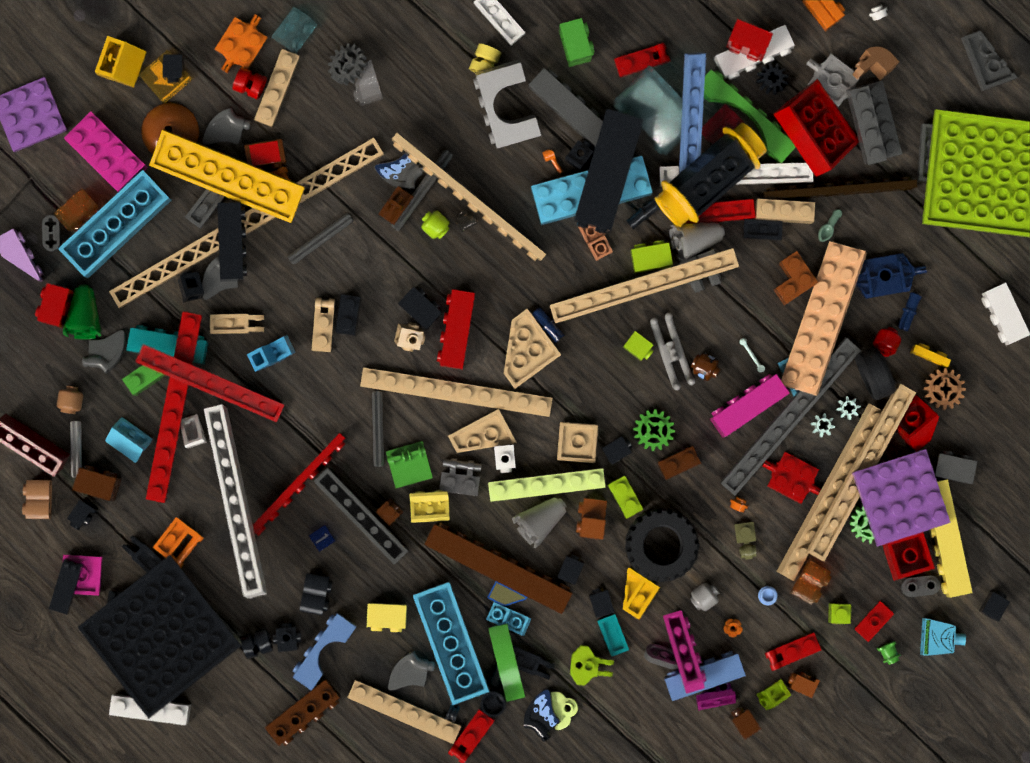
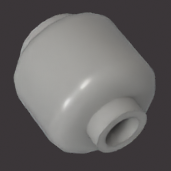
[690,582,720,611]

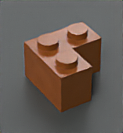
[774,251,818,305]
[576,498,607,540]

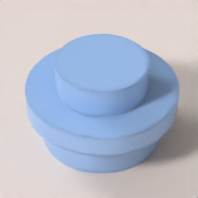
[758,586,777,605]

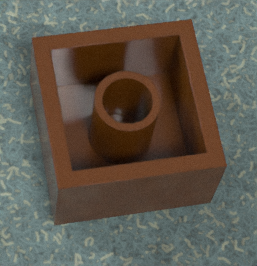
[72,465,121,501]

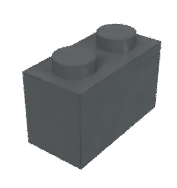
[933,451,977,484]

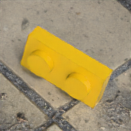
[910,343,951,368]

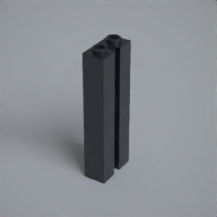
[574,109,644,234]

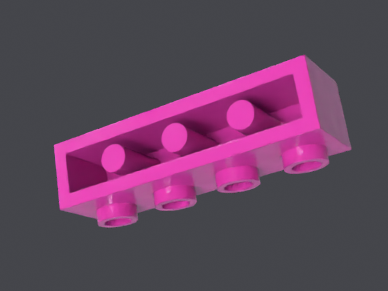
[663,610,707,694]

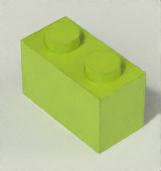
[630,240,673,273]
[607,476,644,519]

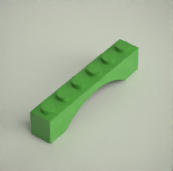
[704,70,796,164]

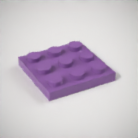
[0,77,67,152]

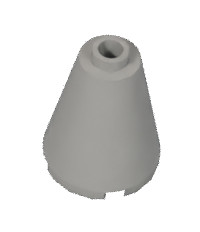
[669,222,725,262]
[512,497,567,548]

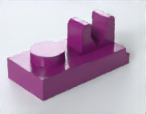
[696,683,736,711]

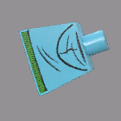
[920,618,966,656]

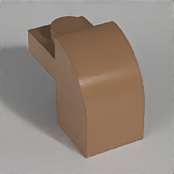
[852,47,899,81]

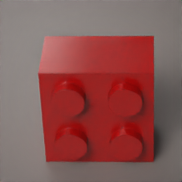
[726,19,773,62]
[35,283,74,328]
[882,532,935,581]

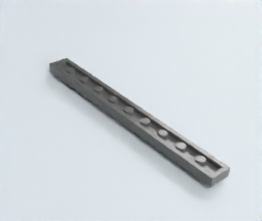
[719,337,861,496]

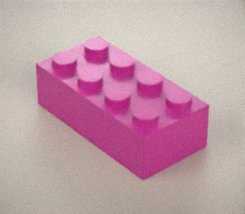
[64,111,148,192]
[710,374,789,438]

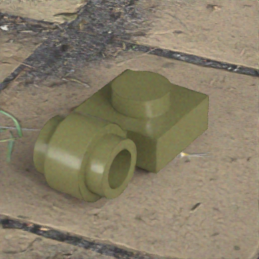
[734,522,756,560]

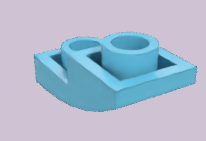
[486,602,531,636]

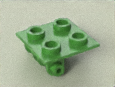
[386,441,433,488]

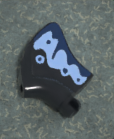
[524,689,561,742]

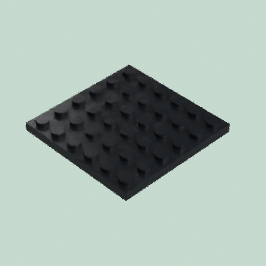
[77,555,241,719]

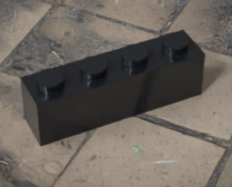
[217,202,247,282]

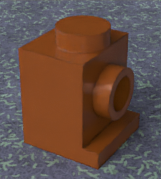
[788,672,820,698]

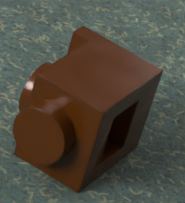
[376,498,403,526]

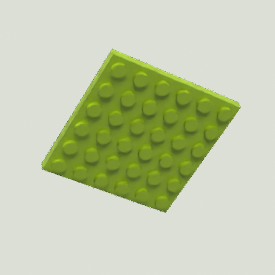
[922,110,1030,237]

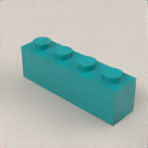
[127,325,208,364]

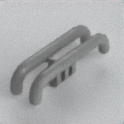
[650,313,695,390]

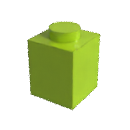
[623,331,653,361]
[828,603,851,624]

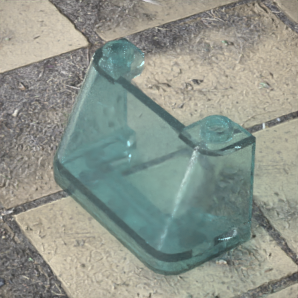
[614,65,683,156]

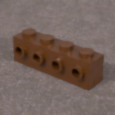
[265,679,341,746]

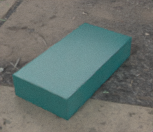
[597,614,629,657]

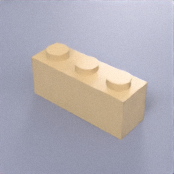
[755,199,815,224]

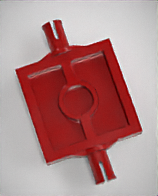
[762,452,821,504]

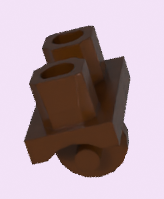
[378,186,414,225]

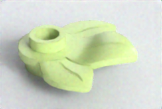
[551,691,578,730]

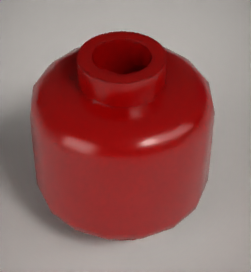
[873,327,901,357]

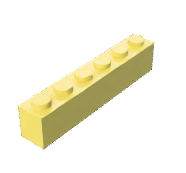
[929,480,973,598]

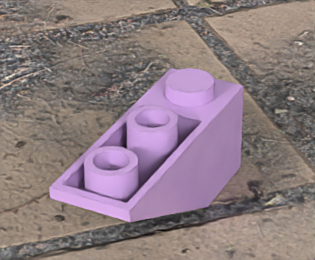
[0,229,44,282]

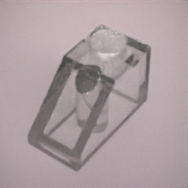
[353,60,383,106]

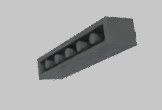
[528,68,603,148]
[314,468,409,565]

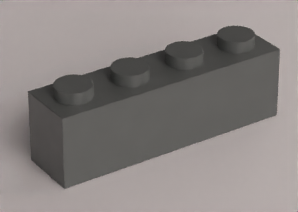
[846,85,887,165]

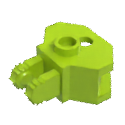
[570,645,614,686]

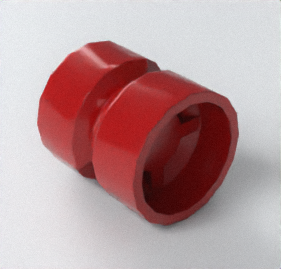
[232,67,267,100]

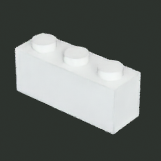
[981,283,1030,345]

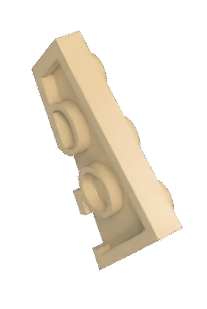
[448,409,517,453]

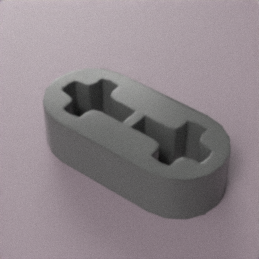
[42,215,61,252]

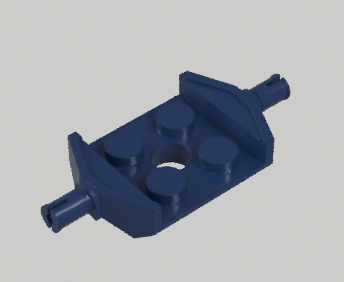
[856,253,927,299]

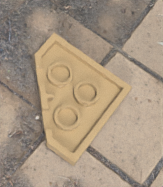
[504,309,561,389]

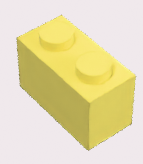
[367,603,407,632]

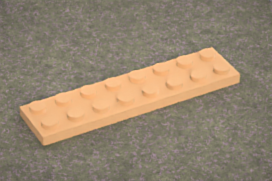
[781,241,867,396]

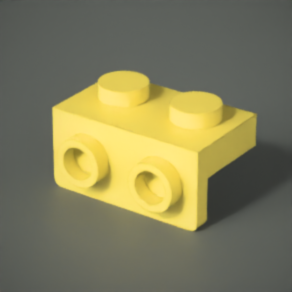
[410,490,450,523]

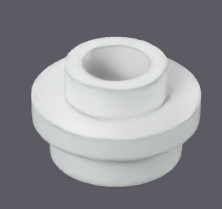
[869,5,888,20]

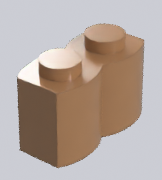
[22,480,52,519]

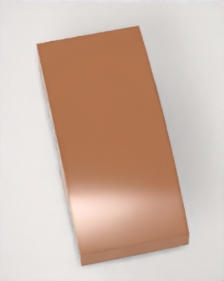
[578,226,613,261]

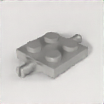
[806,54,861,108]

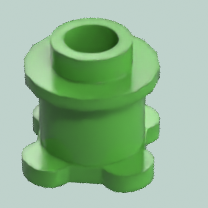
[877,641,901,665]

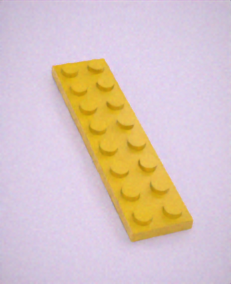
[149,129,305,223]

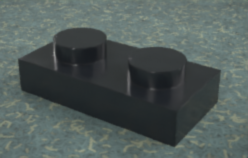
[743,219,783,241]

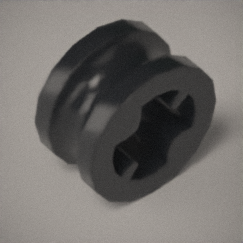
[445,703,460,723]

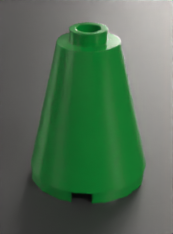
[63,285,102,340]

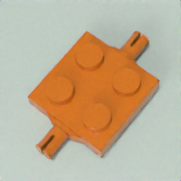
[215,14,268,73]

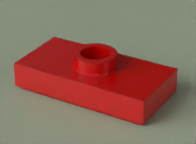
[854,601,894,642]

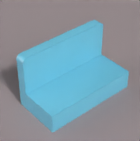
[105,417,153,463]

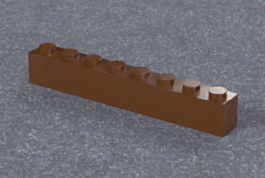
[424,522,572,614]

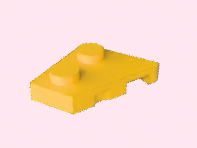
[623,568,660,620]

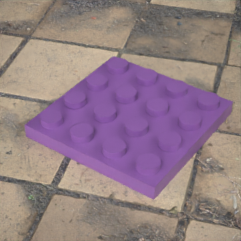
[852,449,951,546]

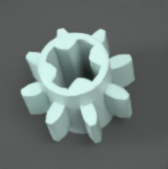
[836,396,861,420]
[810,413,835,437]

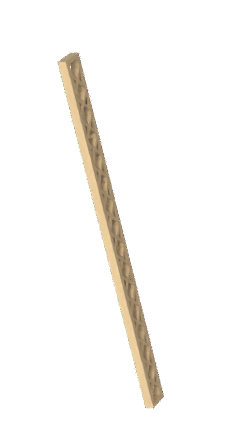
[109,138,384,308]

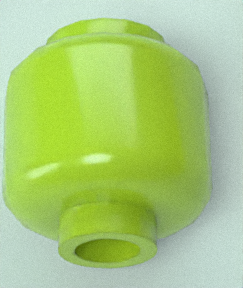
[421,211,450,239]

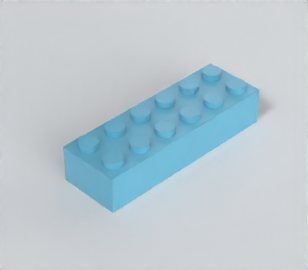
[531,156,653,225]
[58,170,172,279]
[413,581,489,705]

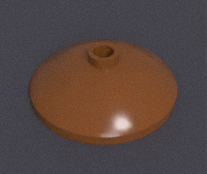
[142,103,199,154]

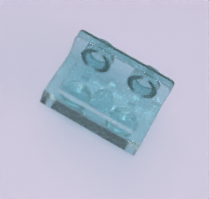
[271,7,317,54]

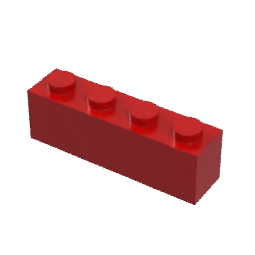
[437,289,475,370]

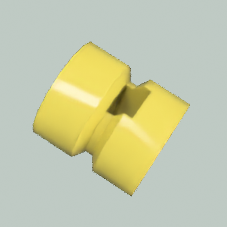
[469,44,501,73]

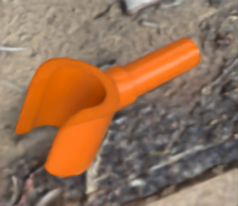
[543,150,563,174]

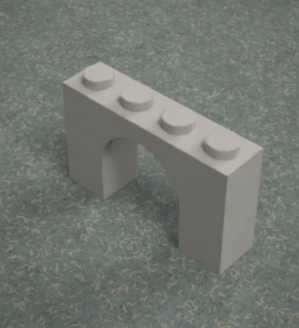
[473,60,541,149]

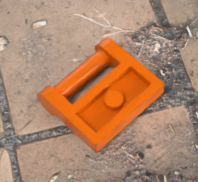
[153,517,204,568]

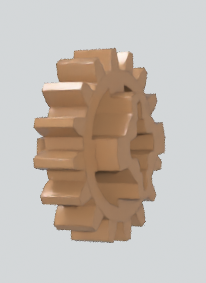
[923,368,966,410]

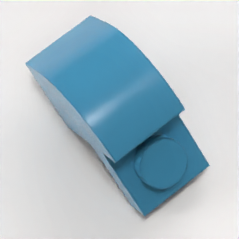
[247,335,296,372]

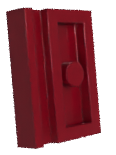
[702,104,745,145]

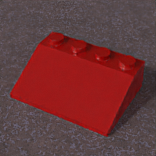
[774,79,859,177]

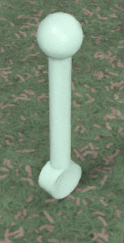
[739,338,765,372]

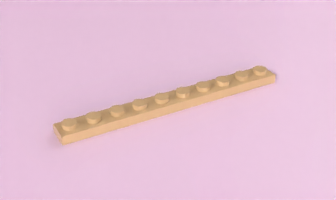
[392,133,546,261]
[550,248,739,324]
[360,368,552,417]
[806,383,916,561]
[776,404,882,581]

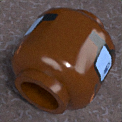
[691,353,721,381]

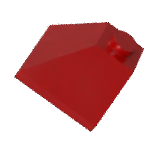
[896,395,939,452]

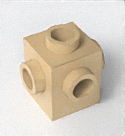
[394,322,425,352]

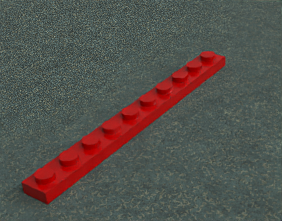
[146,311,203,503]

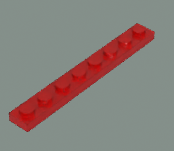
[135,344,284,422]
[253,433,346,536]

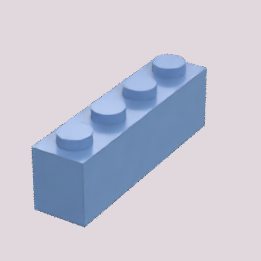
[664,651,745,701]

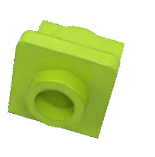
[756,679,791,710]

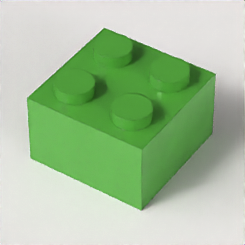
[559,18,595,67]

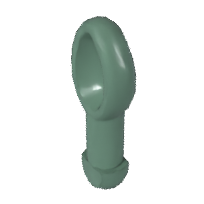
[818,209,842,242]

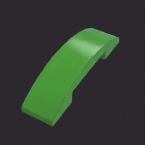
[488,623,525,702]

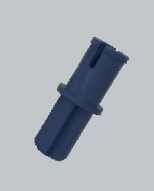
[898,293,922,331]
[532,308,565,343]

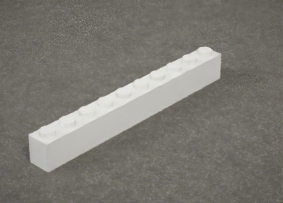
[204,404,267,598]

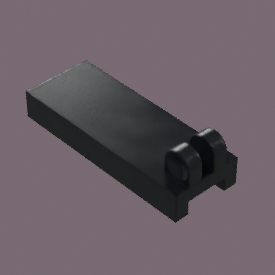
[49,559,83,615]

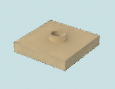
[557,422,598,463]

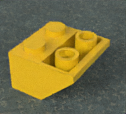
[95,36,147,88]

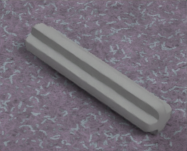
[70,421,82,478]

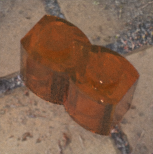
[790,560,831,605]

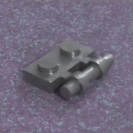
[440,458,482,496]

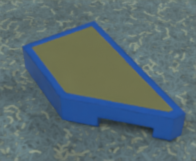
[487,581,527,607]

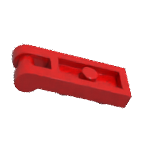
[614,43,671,78]
[764,632,821,671]
[448,709,495,763]

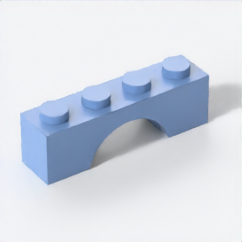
[293,613,357,691]

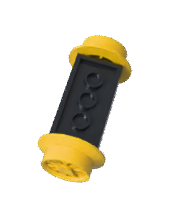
[655,123,767,227]

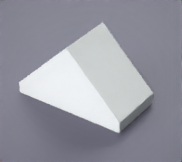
[181,414,207,448]

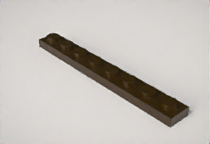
[762,177,917,200]

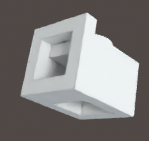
[494,445,516,473]

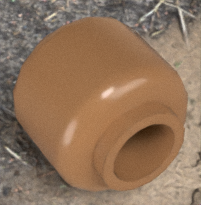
[57,386,84,414]

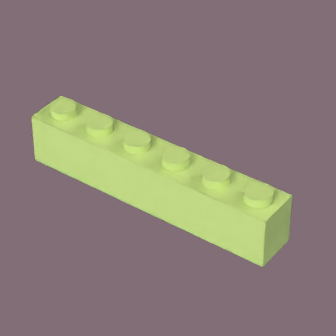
[488,468,605,502]

